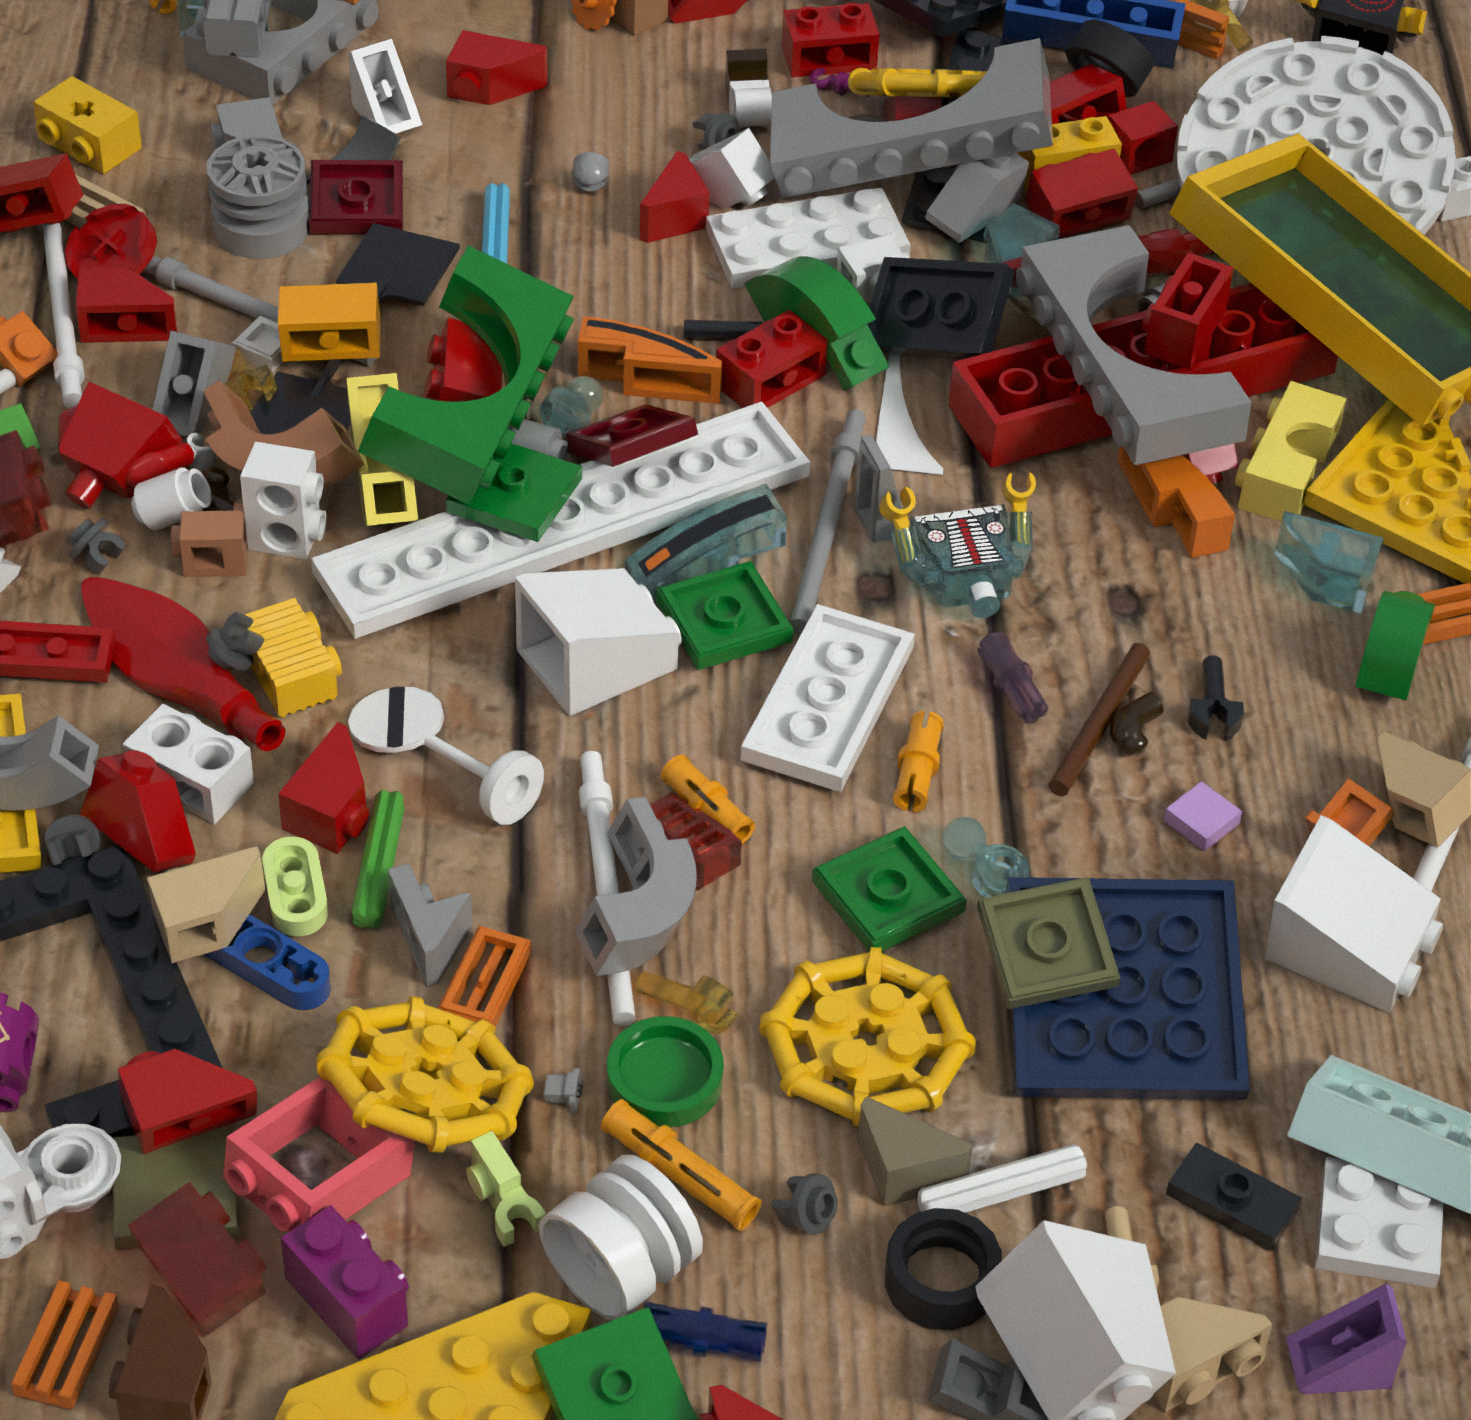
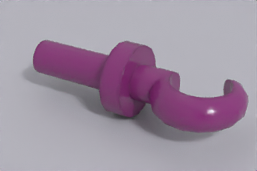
[810,68,869,97]

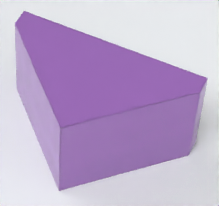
[1286,1284,1407,1394]

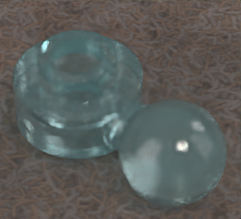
[539,376,604,436]
[942,816,1030,898]

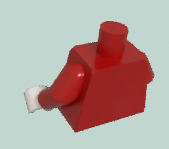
[58,382,216,509]

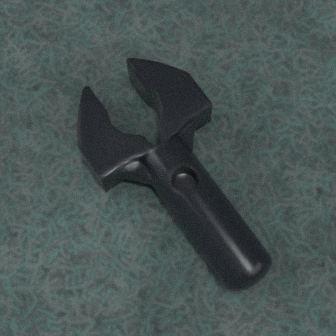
[1188,655,1244,741]

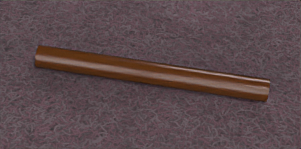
[1048,643,1150,796]

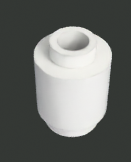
[131,467,211,531]

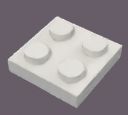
[1315,1157,1444,1288]

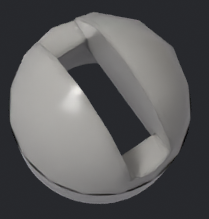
[572,152,610,193]

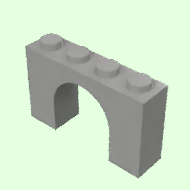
[183,0,379,105]

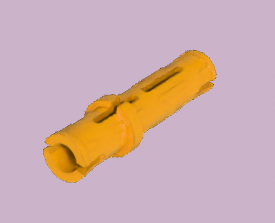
[600,1099,762,1231]

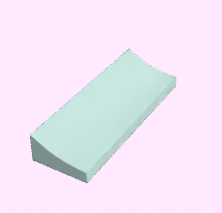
[1287,1055,1471,1214]

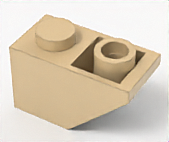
[1377,731,1471,848]
[147,846,265,963]
[1152,1297,1273,1412]

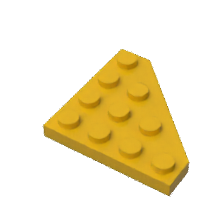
[1303,398,1471,584]
[274,1292,591,1420]

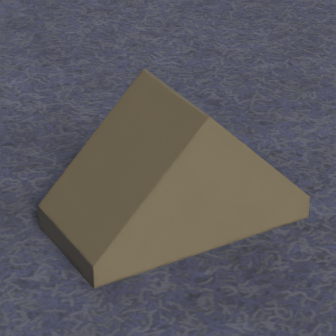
[857,1096,973,1206]

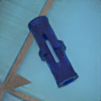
[644,1301,768,1363]

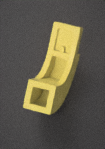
[346,373,418,526]

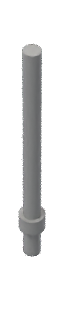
[143,255,377,366]
[790,409,866,634]

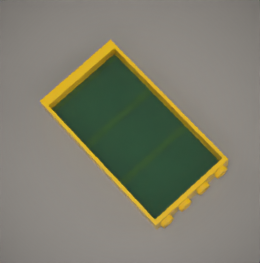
[1169,133,1471,426]

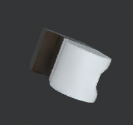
[725,49,772,128]

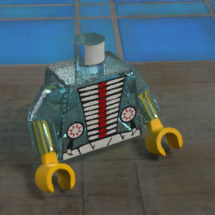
[879,472,1036,618]

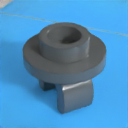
[692,112,740,150]
[67,517,126,575]
[206,612,264,671]
[44,814,101,865]
[771,1173,838,1235]

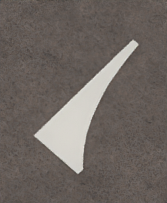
[876,354,943,475]

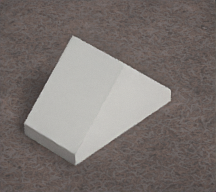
[349,39,422,134]

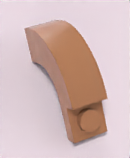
[203,380,365,489]

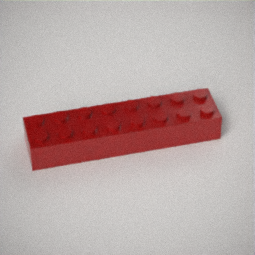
[948,283,1338,468]

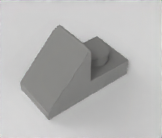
[388,863,472,987]

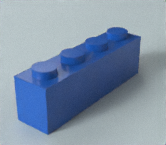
[1002,0,1186,69]

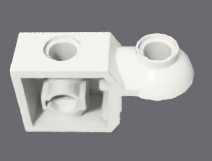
[0,1124,121,1259]

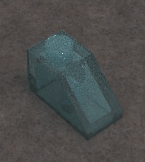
[983,203,1060,298]
[1275,511,1384,614]

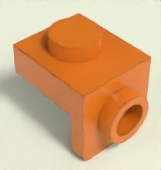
[0,311,57,387]
[1304,778,1394,846]

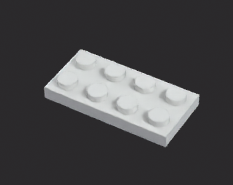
[706,187,911,289]
[740,604,915,792]

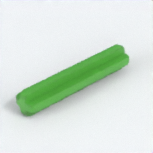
[352,790,405,929]

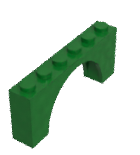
[358,245,574,505]

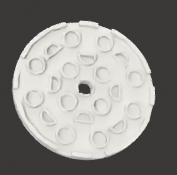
[1177,36,1456,275]

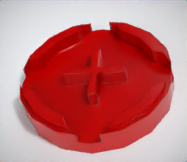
[64,203,157,280]

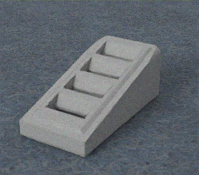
[854,435,902,543]

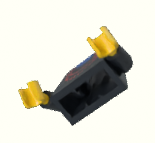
[1293,0,1427,55]

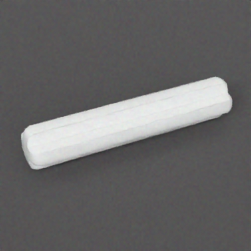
[917,1144,1087,1213]

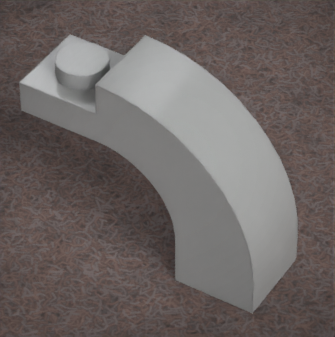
[0,715,99,811]
[574,797,697,976]

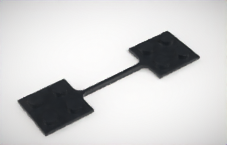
[901,29,1044,244]
[250,223,460,434]

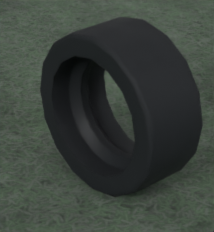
[1065,19,1155,97]
[885,1208,1002,1330]

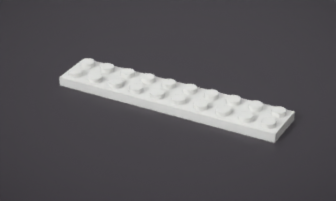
[311,402,810,639]

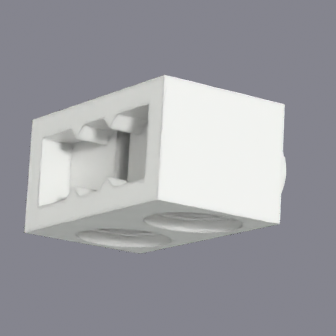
[240,441,326,560]
[122,704,254,825]

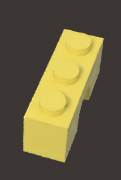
[1235,381,1347,526]

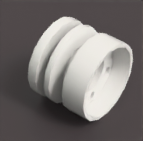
[539,1155,703,1320]

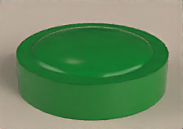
[607,1016,724,1128]

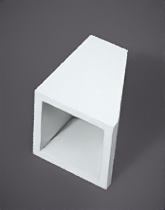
[515,568,682,716]
[1265,815,1444,1014]
[975,1220,1176,1420]

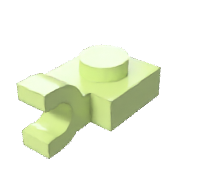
[466,1131,546,1247]

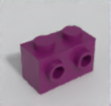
[281,1205,409,1360]

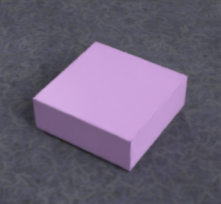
[1163,781,1242,851]

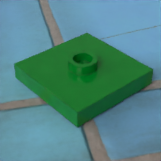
[446,444,582,542]
[656,561,794,670]
[812,826,967,952]
[531,1307,697,1420]

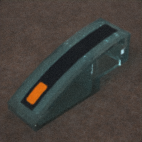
[625,484,787,599]

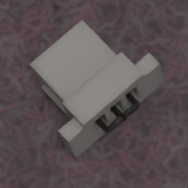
[544,1068,583,1113]

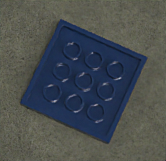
[1006,877,1250,1100]

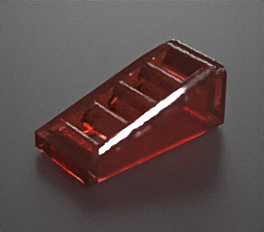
[650,792,742,890]

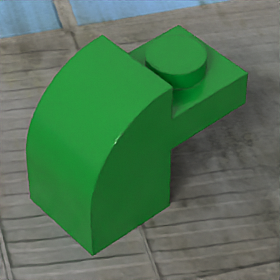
[1355,591,1436,701]

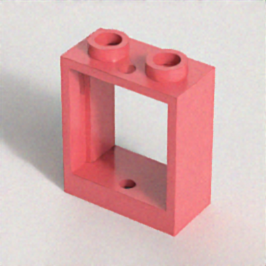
[223,1077,415,1232]

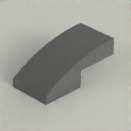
[928,1338,1048,1420]

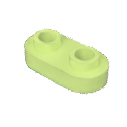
[262,837,328,936]

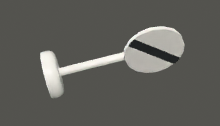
[348,686,544,825]

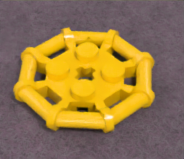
[848,68,987,98]
[759,947,976,1127]
[316,996,534,1153]

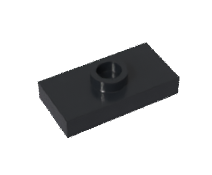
[1166,1142,1302,1251]

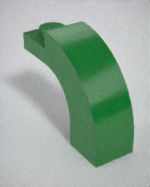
[744,256,890,391]

